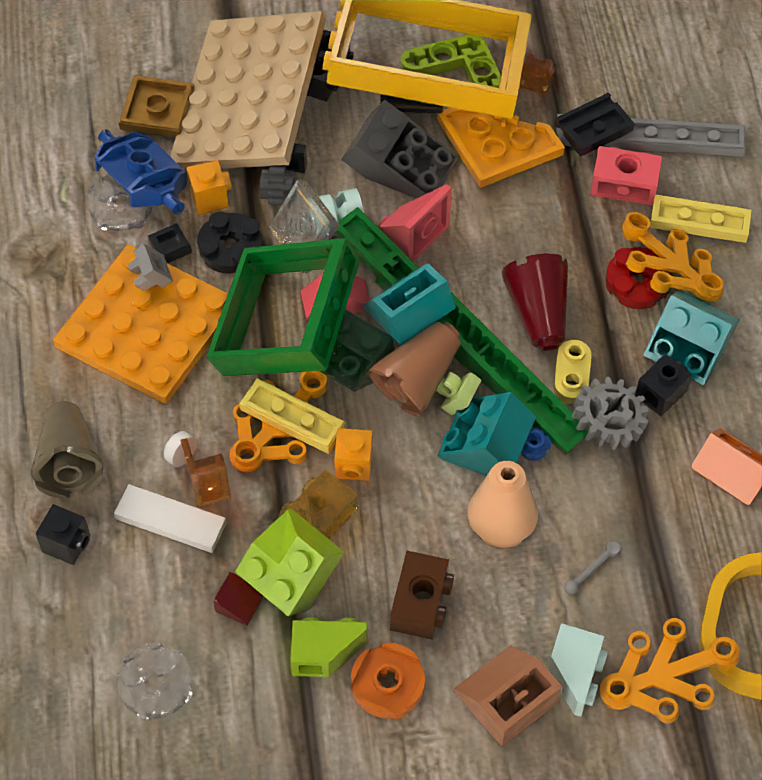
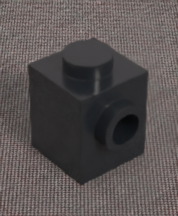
[635,354,692,417]
[35,504,91,565]

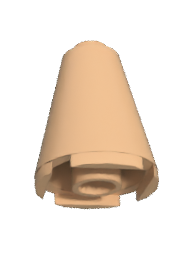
[467,461,538,548]

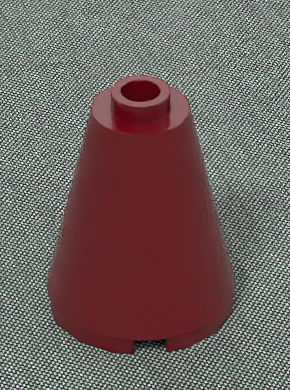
[501,253,568,351]

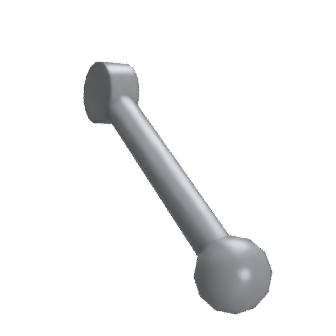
[564,541,620,594]

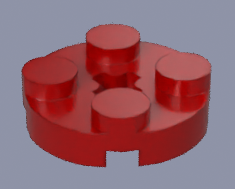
[605,247,673,309]

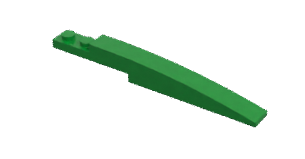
[332,207,588,454]

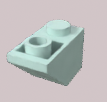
[548,623,608,717]

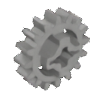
[572,377,649,450]

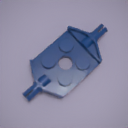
[94,129,187,215]

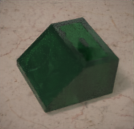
[320,309,395,392]

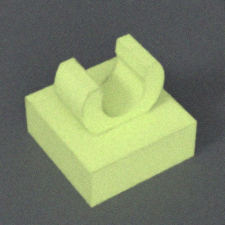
[436,372,482,416]

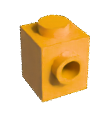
[187,160,232,215]
[334,428,373,481]

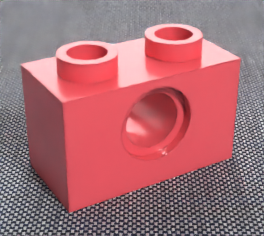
[590,146,662,206]

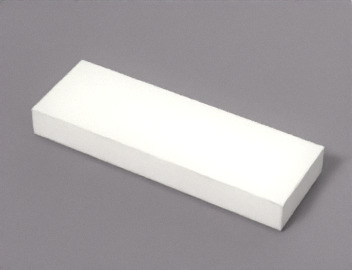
[114,484,227,553]

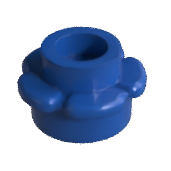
[521,428,551,461]

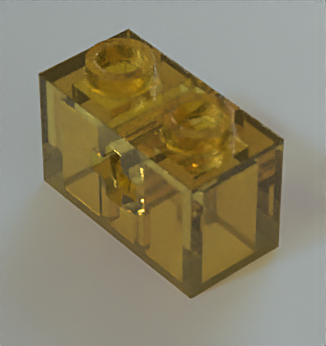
[278,469,358,539]

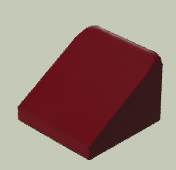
[213,572,264,626]

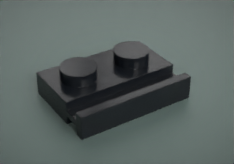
[555,92,635,157]

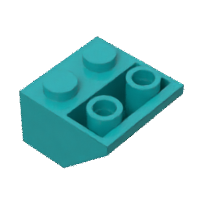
[362,263,456,345]
[643,290,740,385]
[437,392,537,476]

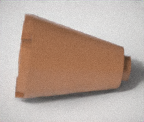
[369,322,461,417]

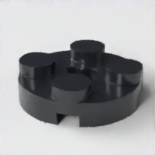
[197,211,263,274]

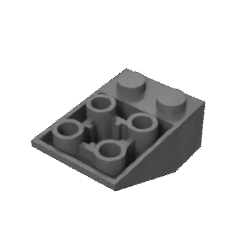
[341,100,460,199]

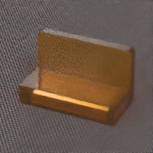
[180,438,231,507]

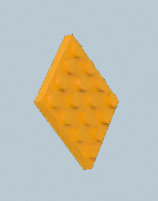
[52,244,228,405]

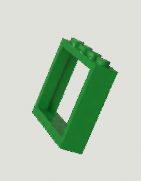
[206,238,361,376]

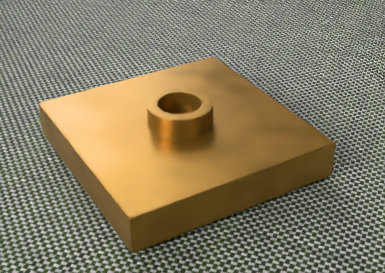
[119,75,194,138]

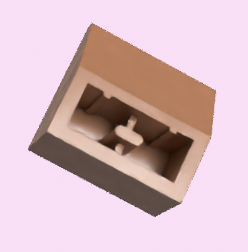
[454,645,563,747]

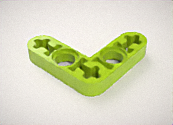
[400,34,501,88]

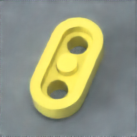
[554,340,591,404]

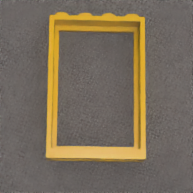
[323,0,532,119]

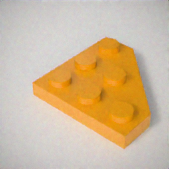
[437,107,565,188]

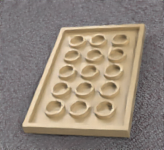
[170,11,326,171]

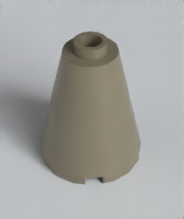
[31,401,103,498]

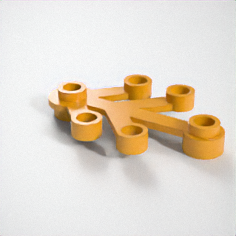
[622,212,724,302]
[229,371,327,472]
[599,618,740,723]

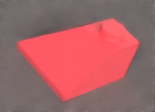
[378,184,452,262]

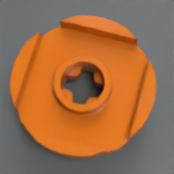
[351,642,425,720]

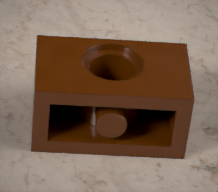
[390,550,454,640]

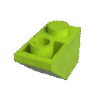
[290,617,367,677]

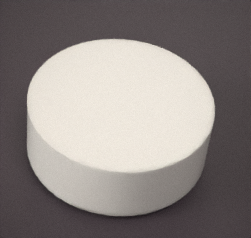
[164,431,197,467]

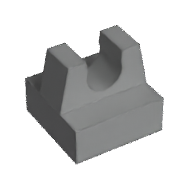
[128,244,173,291]

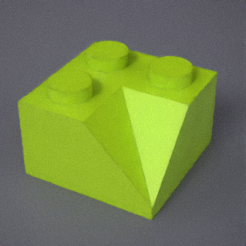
[235,509,345,617]

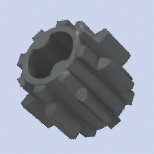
[260,165,295,205]

